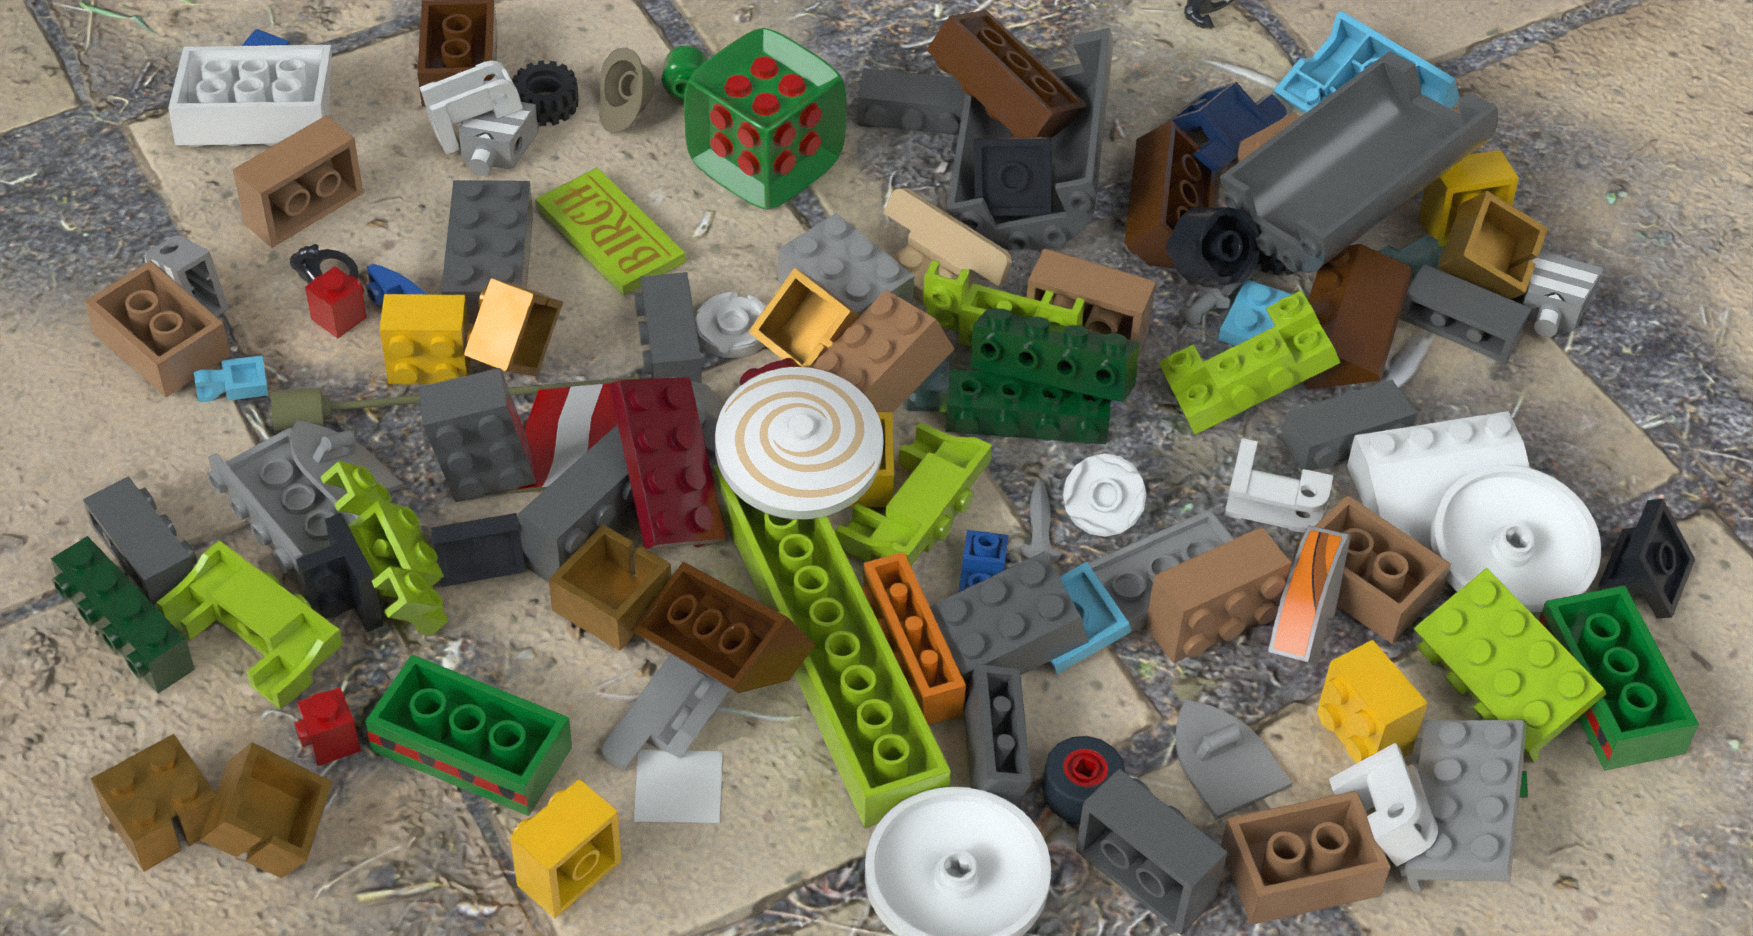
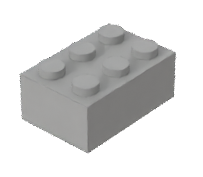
[778,213,915,315]

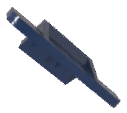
[1167,82,1287,172]

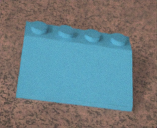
[1273,10,1460,113]

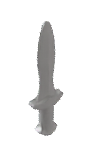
[1182,264,1262,324]
[1020,481,1062,562]

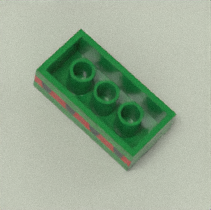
[1538,585,1699,771]
[365,654,572,816]

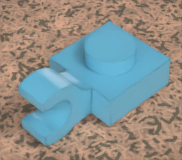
[194,356,268,402]

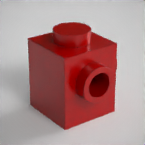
[305,266,367,339]
[294,687,361,766]

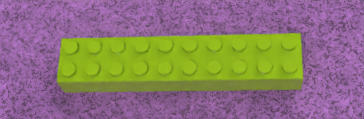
[713,464,951,828]

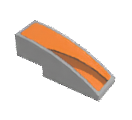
[1268,525,1351,662]

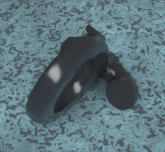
[1184,0,1234,29]
[289,244,358,284]

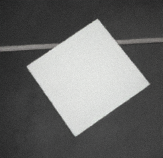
[634,750,723,823]

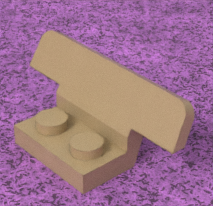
[883,188,1012,301]

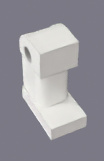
[419,61,523,155]
[1224,438,1333,533]
[1329,743,1438,867]

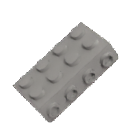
[207,427,360,584]
[1399,720,1526,891]

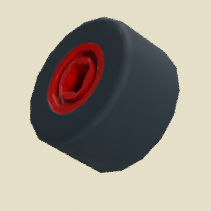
[1042,736,1126,824]

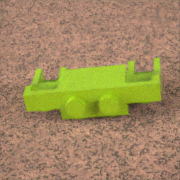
[923,260,1085,346]
[1158,290,1340,435]
[835,422,992,566]
[320,461,449,636]
[156,540,343,710]

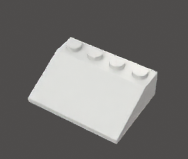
[168,45,332,147]
[1347,411,1530,551]

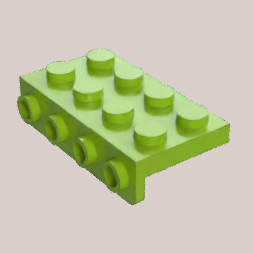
[1414,567,1606,763]

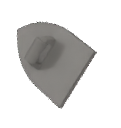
[290,420,403,503]
[1175,700,1292,820]

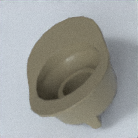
[600,48,655,133]

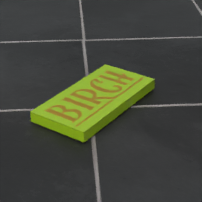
[535,167,686,296]

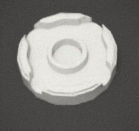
[695,292,767,358]
[1062,453,1146,537]

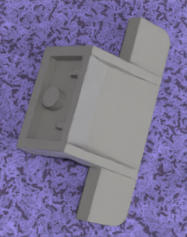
[601,654,730,771]

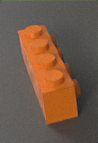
[861,552,966,726]

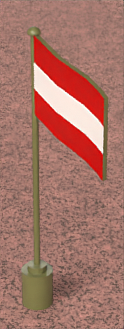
[271,373,642,494]

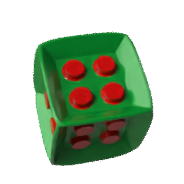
[684,28,846,210]

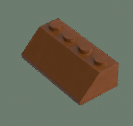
[926,10,1088,138]
[1124,120,1217,269]
[1303,244,1413,390]
[631,562,816,694]

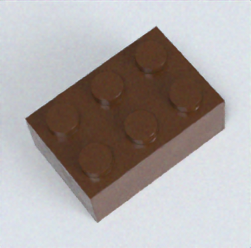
[417,0,498,107]

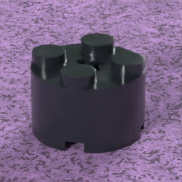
[1166,207,1260,285]

